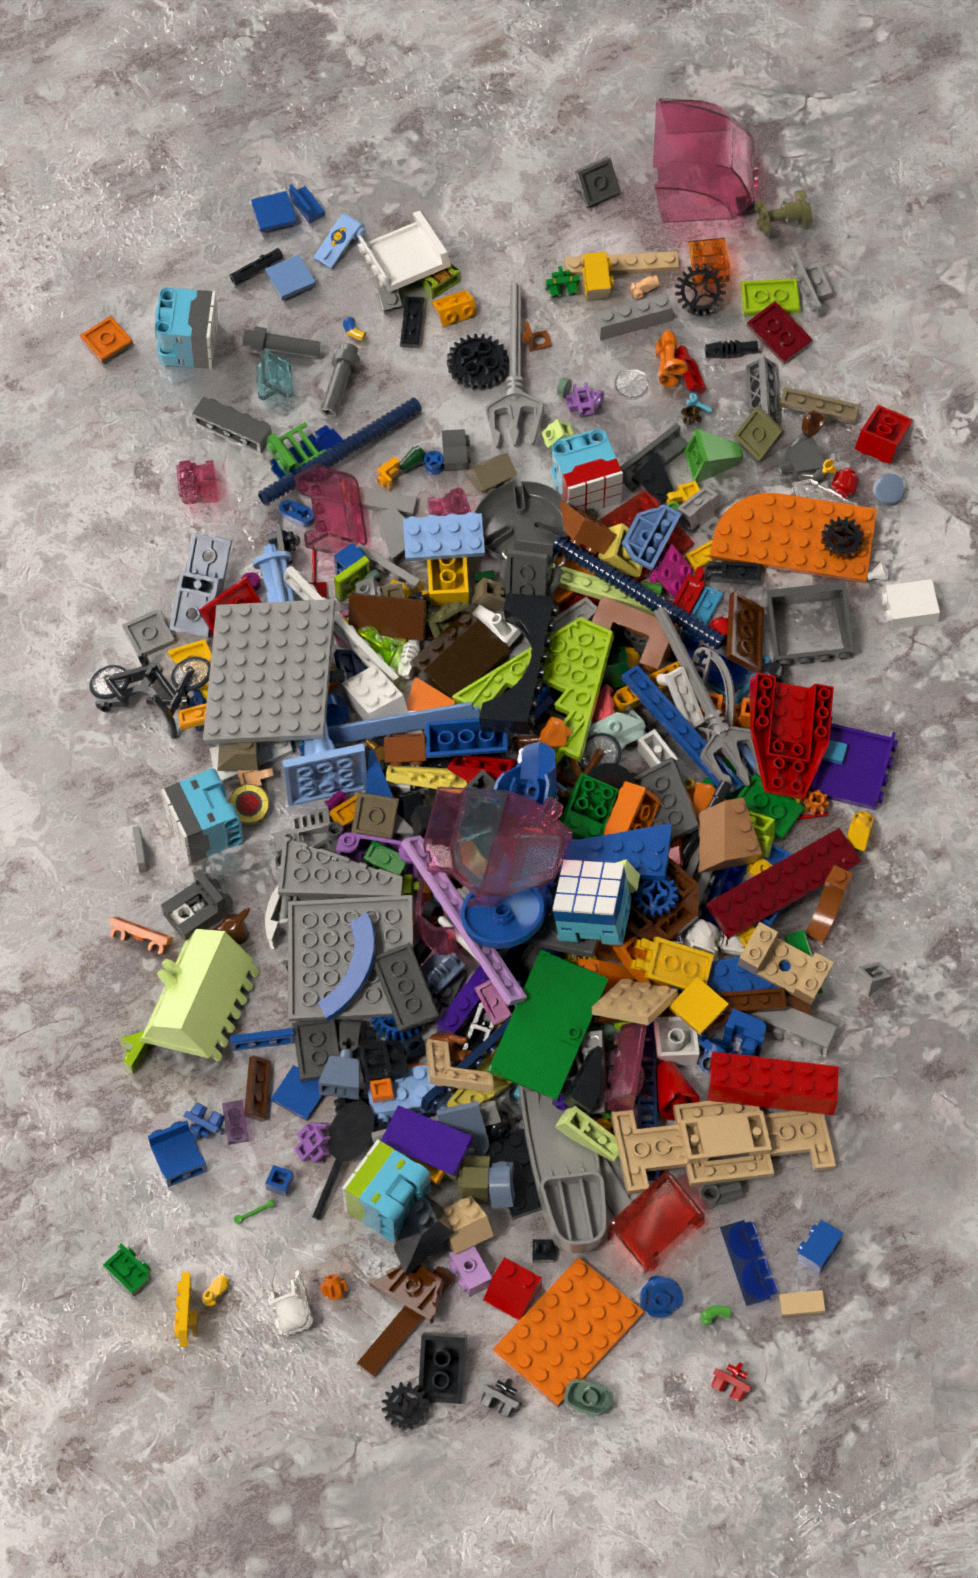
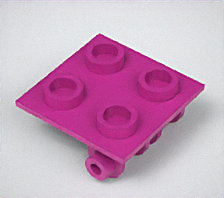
[650,544,694,599]

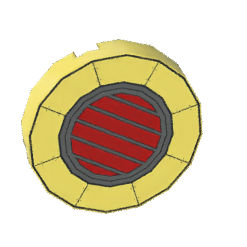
[229,784,269,825]

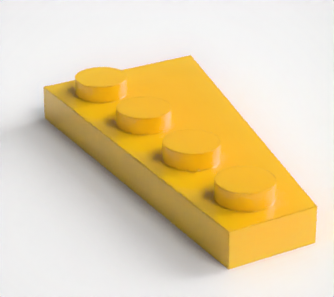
[167,639,212,700]

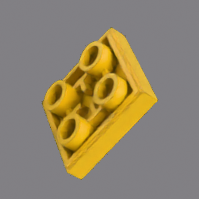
[669,977,729,1036]

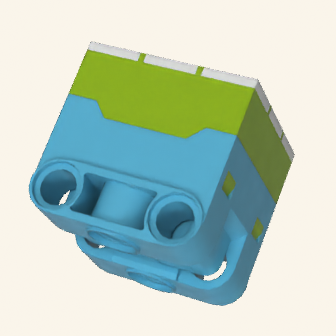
[342,1139,431,1242]

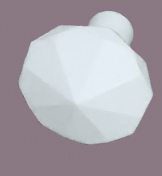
[867,562,888,581]

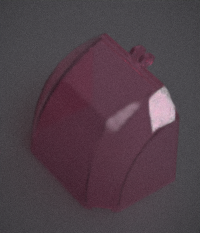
[653,98,759,223]

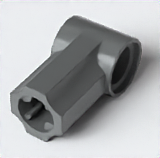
[699,1181,743,1210]

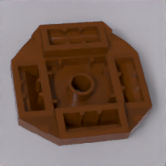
[626,857,699,942]

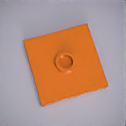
[80,316,133,364]

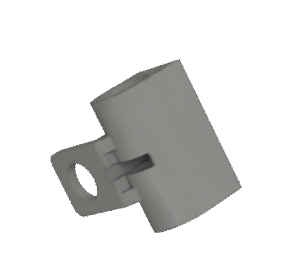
[677,486,721,537]

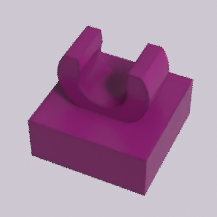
[324,790,348,811]

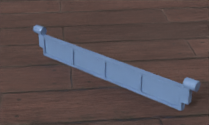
[327,702,480,744]

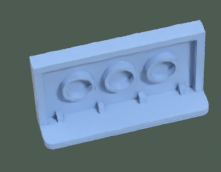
[403,512,485,561]
[366,1065,454,1124]

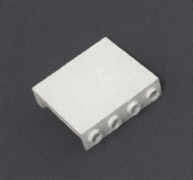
[358,210,451,292]

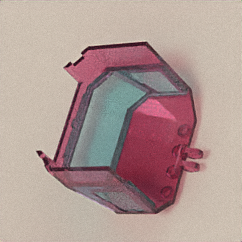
[423,787,573,907]

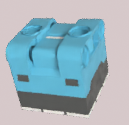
[154,287,218,369]
[161,769,243,864]

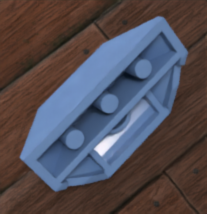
[622,505,682,571]

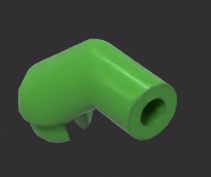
[700,1305,731,1325]

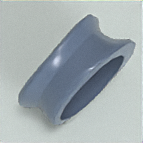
[873,473,905,506]

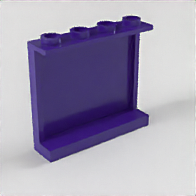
[807,717,898,811]

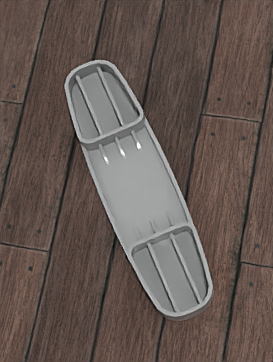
[518,1054,606,1253]

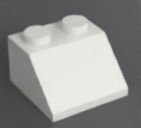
[653,1017,700,1066]

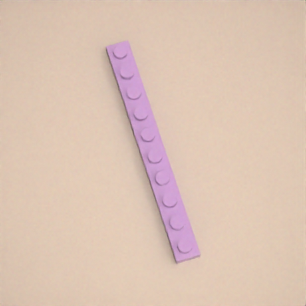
[401,835,527,1006]

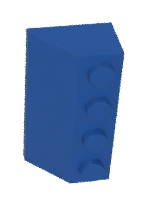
[425,718,509,758]

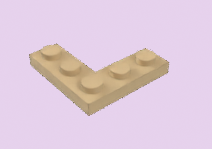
[426,1039,494,1092]

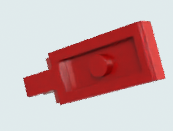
[674,345,706,394]
[673,567,706,615]

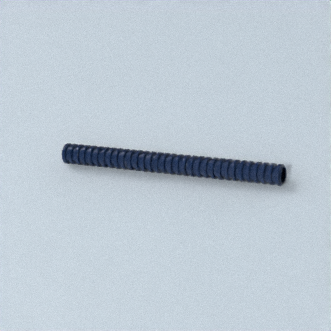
[258,397,422,506]
[553,535,725,650]

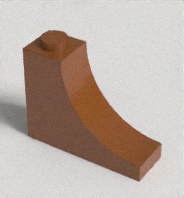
[805,865,853,945]

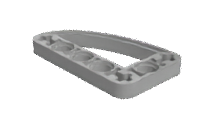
[692,647,736,743]

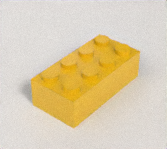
[427,557,469,606]

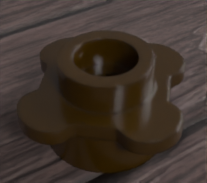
[681,405,702,425]

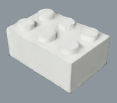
[341,665,408,720]

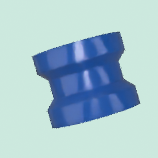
[424,450,444,475]

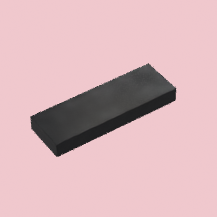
[400,296,425,348]

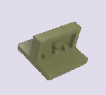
[426,601,470,638]

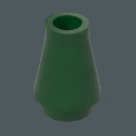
[400,445,426,473]

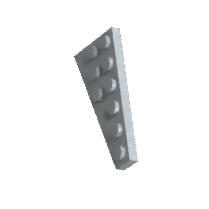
[278,836,404,898]

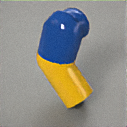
[343,317,366,341]

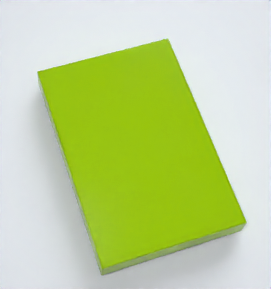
[740,278,801,317]

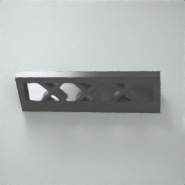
[746,357,780,426]
[620,423,688,492]

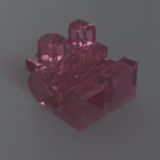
[176,460,218,504]
[427,488,471,516]

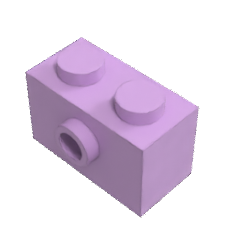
[447,1246,492,1297]

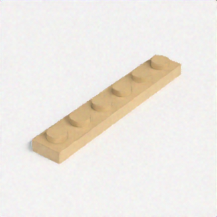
[564,251,679,277]

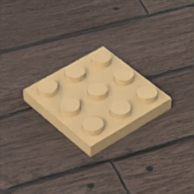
[592,979,678,1025]

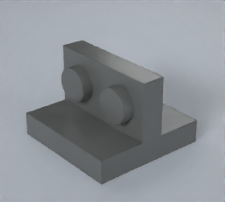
[572,157,621,207]

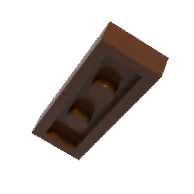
[244,1055,271,1122]

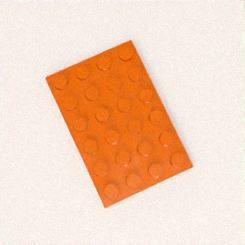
[492,1257,644,1408]

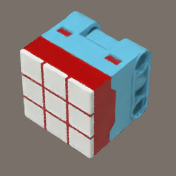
[551,429,623,513]

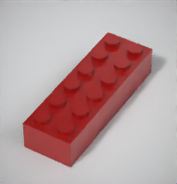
[707,1051,839,1115]

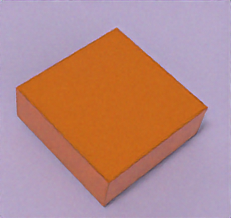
[370,1078,394,1103]

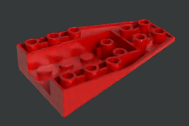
[750,673,834,799]

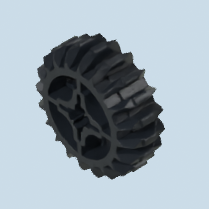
[675,264,726,315]

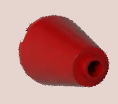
[656,1061,700,1121]

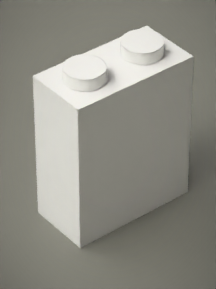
[881,579,940,629]

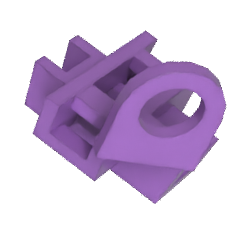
[566,382,604,417]
[294,1122,332,1163]

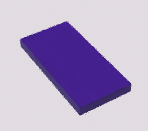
[381,1105,474,1176]

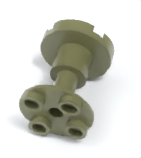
[754,189,812,237]

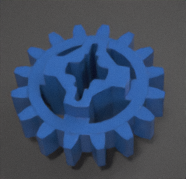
[633,875,679,918]

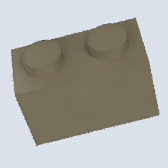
[464,453,517,493]

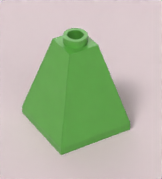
[684,429,743,483]

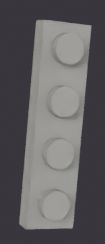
[356,543,426,591]

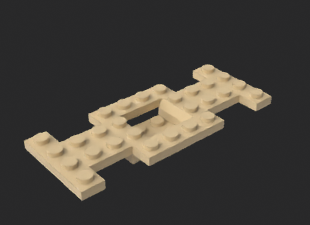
[611,1101,836,1194]

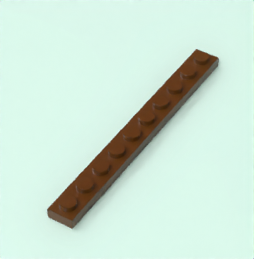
[589,988,786,1025]

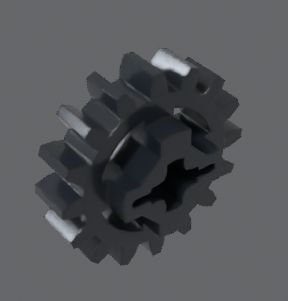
[821,516,864,559]
[381,1382,429,1431]

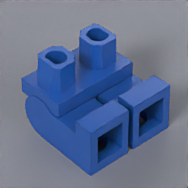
[723,1009,766,1057]

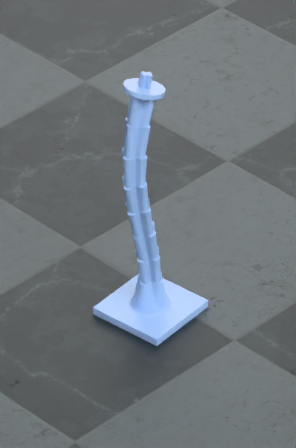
[253,544,367,806]

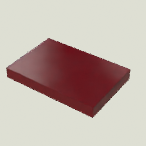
[746,301,813,365]

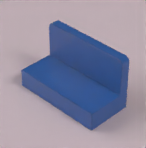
[288,184,325,224]

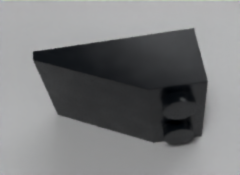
[394,1195,454,1275]
[418,1332,468,1404]

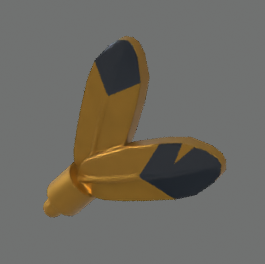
[365,739,390,774]

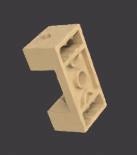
[737,922,834,1005]

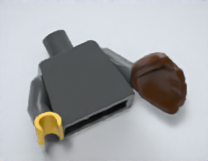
[777,410,836,484]

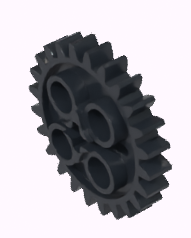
[447,333,509,390]

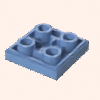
[265,255,316,300]

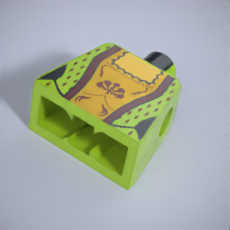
[419,263,461,299]

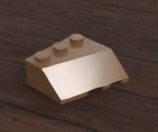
[698,797,762,874]

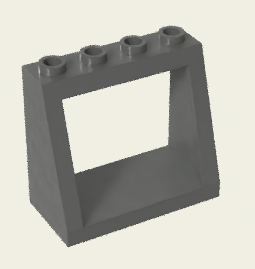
[762,581,855,666]

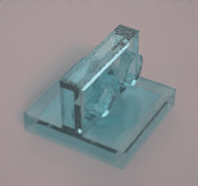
[256,349,294,401]

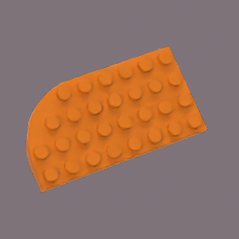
[710,493,877,583]

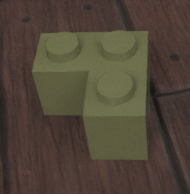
[458,1155,490,1204]

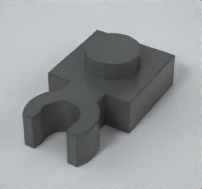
[641,709,669,739]

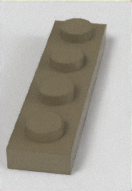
[779,387,860,424]

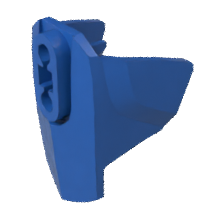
[491,742,556,823]

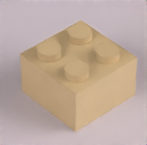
[443,1196,494,1255]

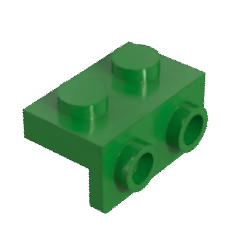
[103,1243,152,1297]

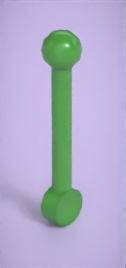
[234,1199,275,1224]

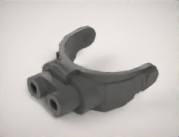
[498,1083,522,1122]

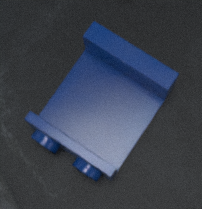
[147,1120,207,1187]

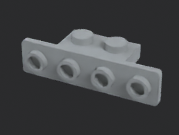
[789,248,833,317]

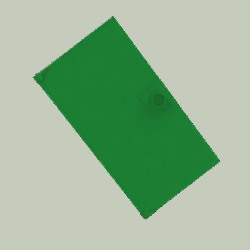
[487,950,609,1101]

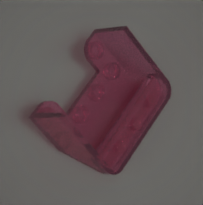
[295,464,367,553]

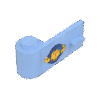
[313,214,366,269]

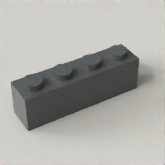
[192,396,272,454]

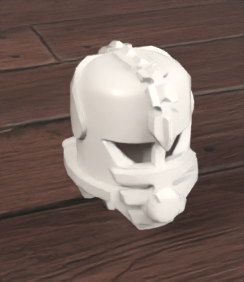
[683,919,723,962]
[268,1270,313,1336]

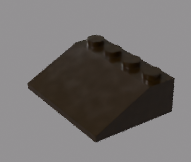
[410,611,512,699]

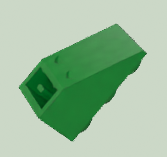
[555,773,618,840]

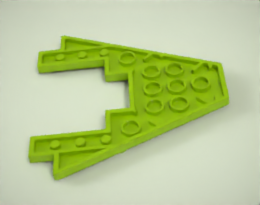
[452,617,614,765]

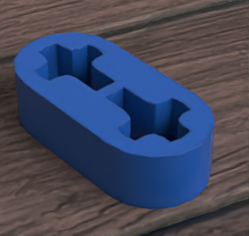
[279,500,314,527]

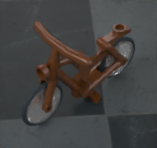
[500,726,622,802]

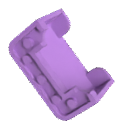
[336,833,421,882]

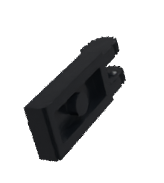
[705,561,762,584]

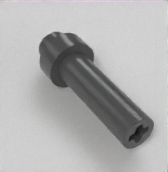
[242,326,321,359]
[320,343,360,417]

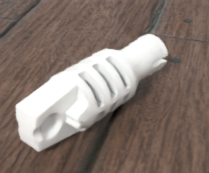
[398,639,421,679]

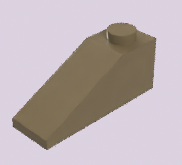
[472,578,506,611]

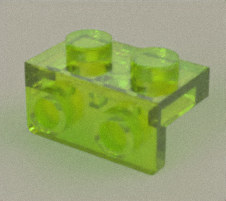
[358,626,399,667]

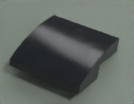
[357,1040,409,1083]

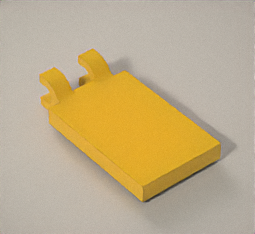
[630,937,714,990]

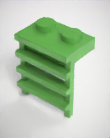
[266,422,326,476]

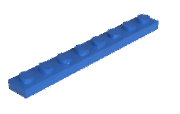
[621,665,743,799]

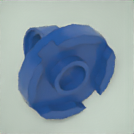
[326,693,349,727]
[698,1033,739,1073]
[639,1276,683,1318]

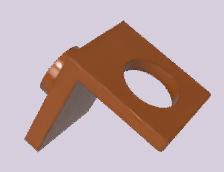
[522,322,551,352]

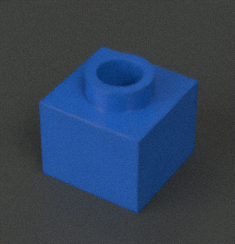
[265,1165,294,1197]

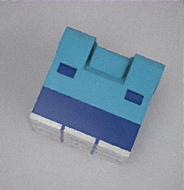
[553,860,631,946]

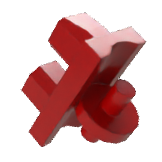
[711,1362,753,1402]

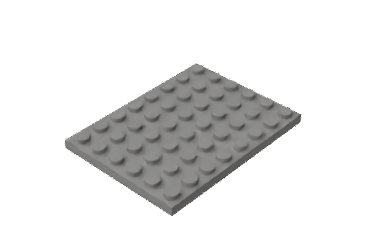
[203,599,336,744]

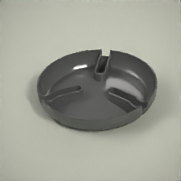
[475,481,567,561]

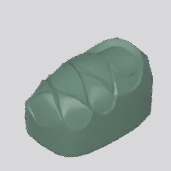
[564,1379,613,1416]

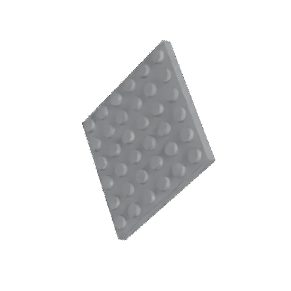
[288,895,414,1022]

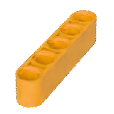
[612,661,681,713]

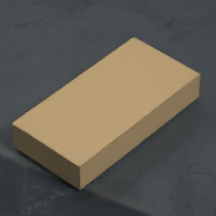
[779,1290,825,1317]

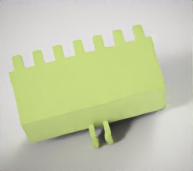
[140,929,259,1061]

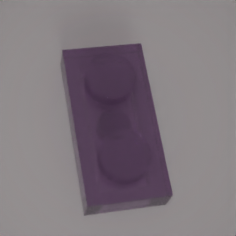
[222,1100,249,1145]

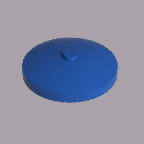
[460,877,545,949]

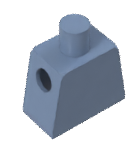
[319,1049,359,1100]

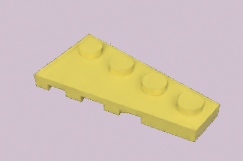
[386,765,468,793]
[447,1054,513,1107]

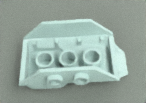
[560,709,646,771]

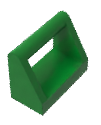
[363,841,409,883]

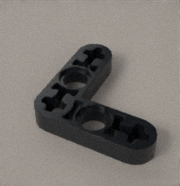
[414,899,446,967]

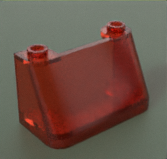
[607,1171,705,1275]

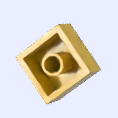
[581,251,614,301]

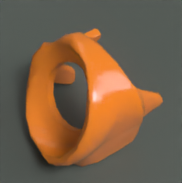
[539,717,572,747]

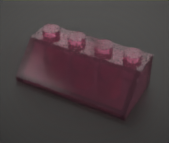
[604,1022,647,1112]

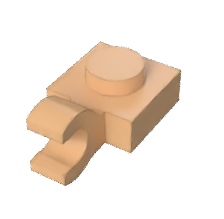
[237,768,274,786]

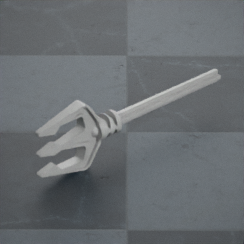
[485,283,544,448]
[654,607,761,793]

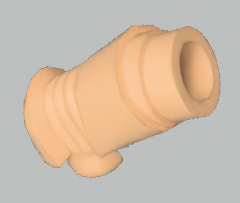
[630,276,660,299]

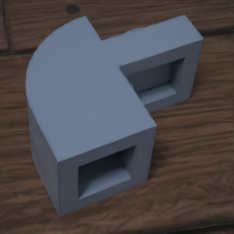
[488,1161,515,1208]

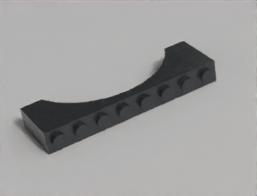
[479,593,558,734]

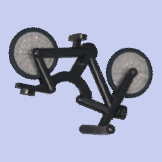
[89,653,211,739]

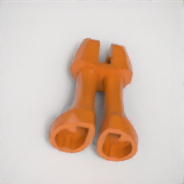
[655,330,688,387]

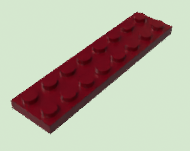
[706,828,862,940]

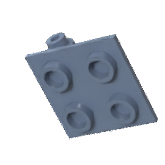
[420,945,466,995]

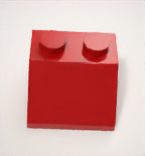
[483,1257,542,1321]

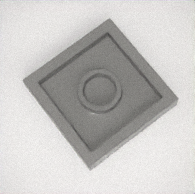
[122,609,175,657]

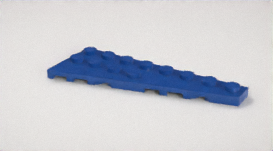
[501,824,673,880]

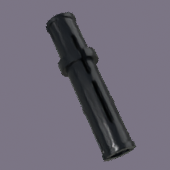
[229,248,283,285]

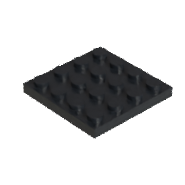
[485,1128,542,1220]

